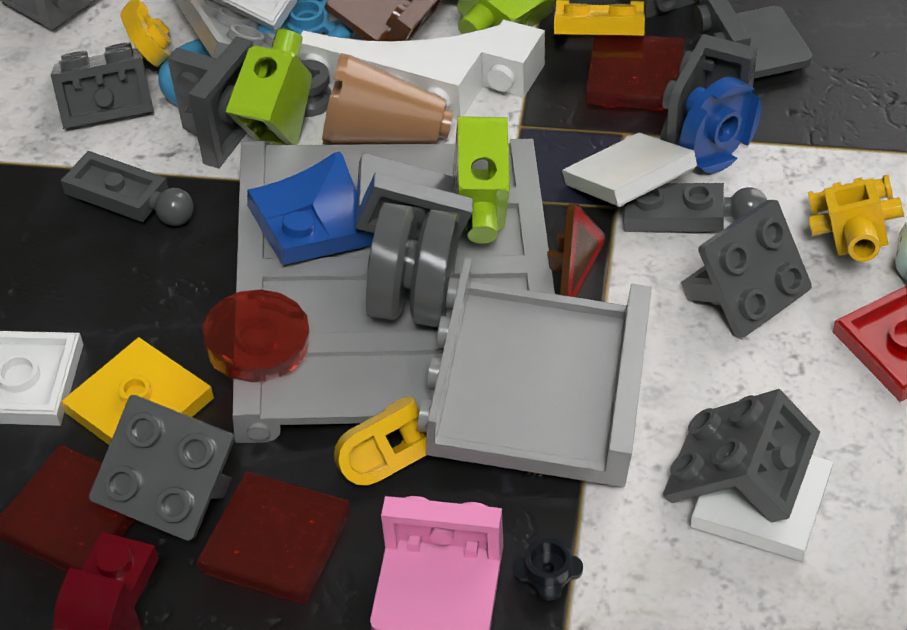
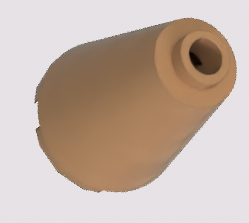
[322,53,453,145]

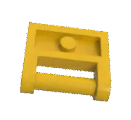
[554,0,645,35]

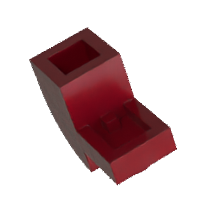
[53,532,159,630]

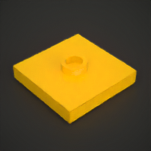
[61,337,214,445]

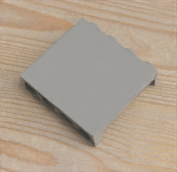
[417,258,652,487]

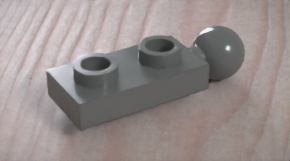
[60,151,194,226]
[624,183,767,232]

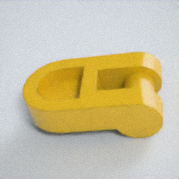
[120,0,172,67]
[334,396,427,485]

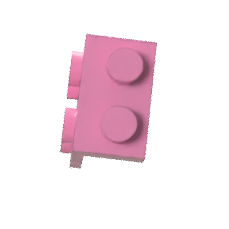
[370,496,503,630]

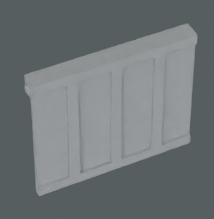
[233,139,555,443]

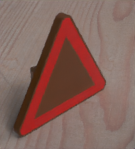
[547,203,605,298]

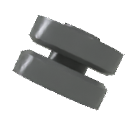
[366,202,460,327]

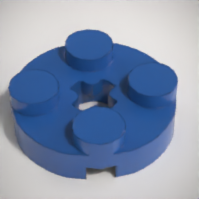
[677,77,762,173]

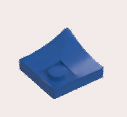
[247,152,374,265]

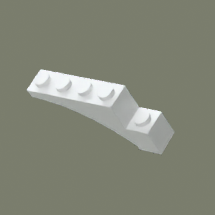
[299,20,545,119]

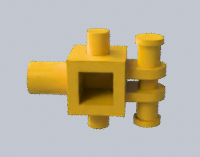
[808,175,904,262]

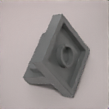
[167,36,253,169]

